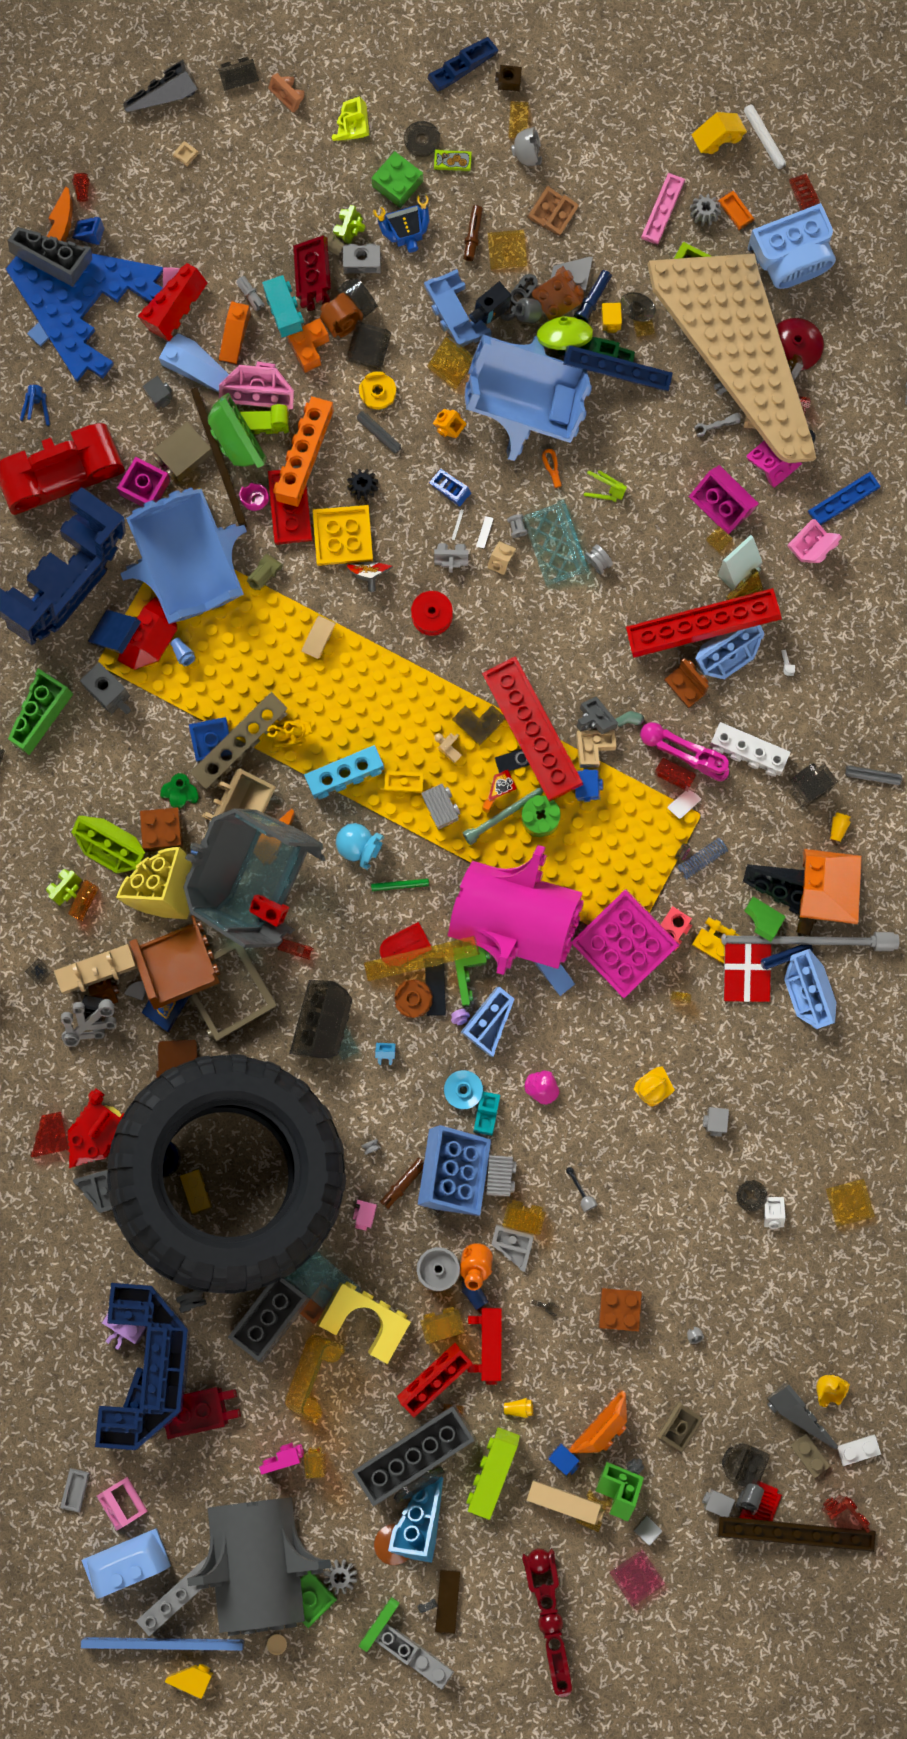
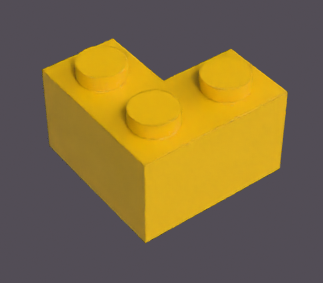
[691,112,747,154]

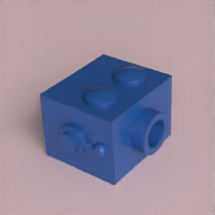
[575,769,603,802]

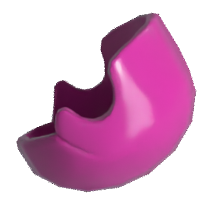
[239,483,269,511]

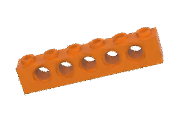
[274,396,334,507]

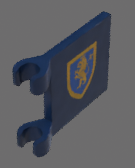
[142,994,193,1032]

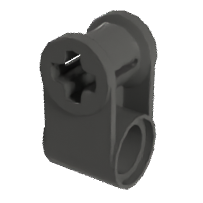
[735,1484,764,1515]

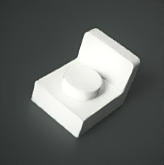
[764,1197,785,1229]

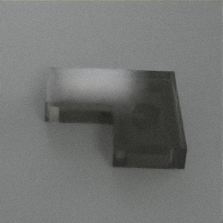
[452,705,506,746]

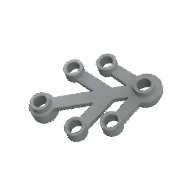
[61,999,116,1047]

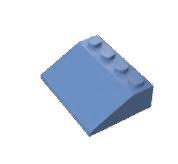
[418,1125,491,1216]

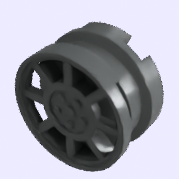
[176,1291,207,1313]

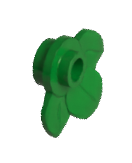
[160,773,198,810]

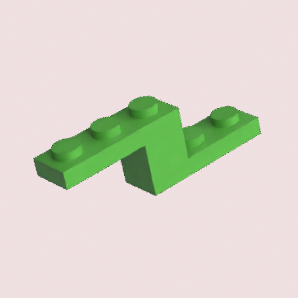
[453,945,490,1007]

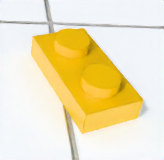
[384,771,424,793]

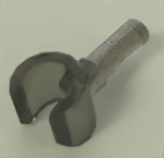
[531,1299,560,1316]

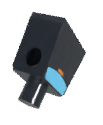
[469,281,511,324]

